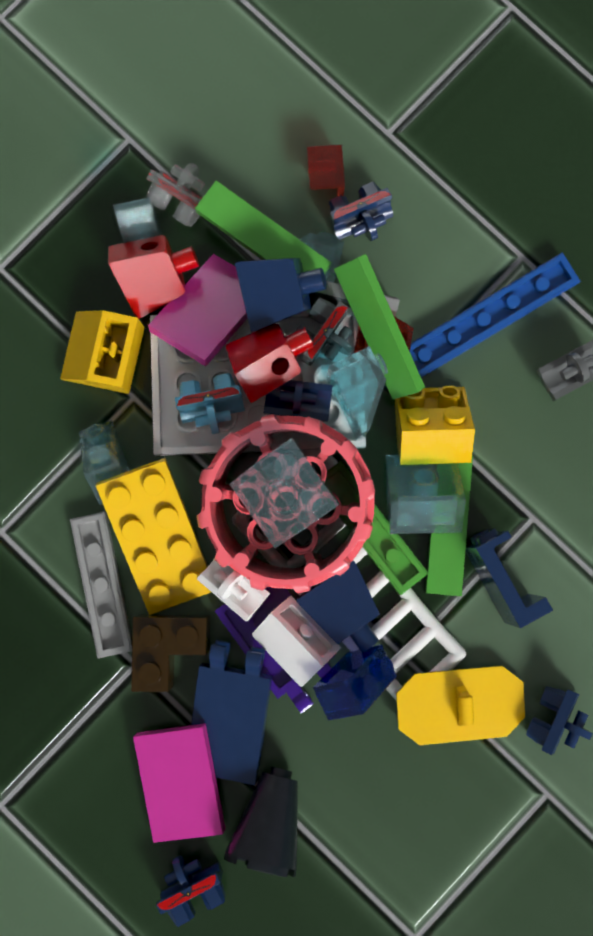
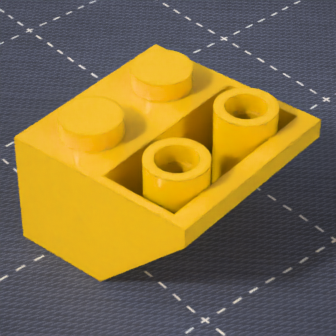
[60,310,145,394]
[395,386,475,465]

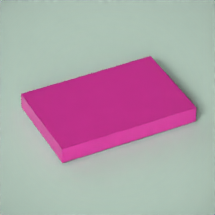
[148,254,248,367]
[133,723,226,843]

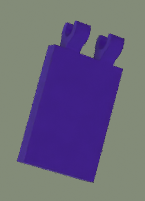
[215,587,342,713]

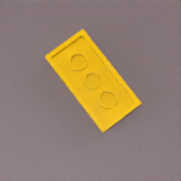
[96,458,211,615]

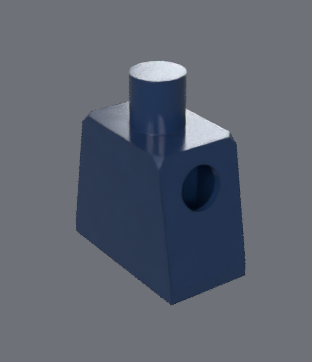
[235,258,327,332]
[296,560,380,653]

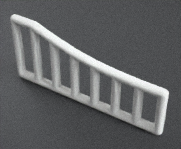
[232,449,466,700]

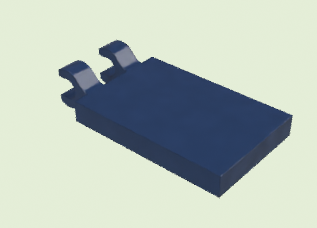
[191,640,273,785]

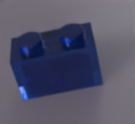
[313,644,397,721]

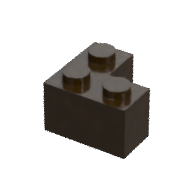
[131,614,210,692]

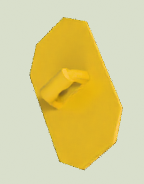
[396,665,525,745]

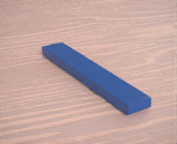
[407,252,581,378]

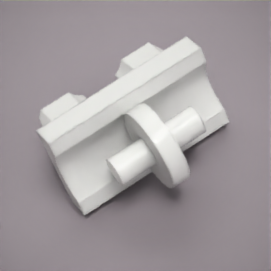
[197,559,271,622]

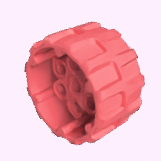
[196,414,375,594]

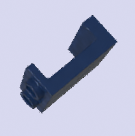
[465,528,553,629]

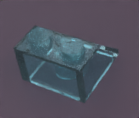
[326,346,388,442]
[230,438,339,548]
[386,455,466,534]

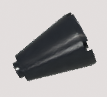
[224,767,298,877]

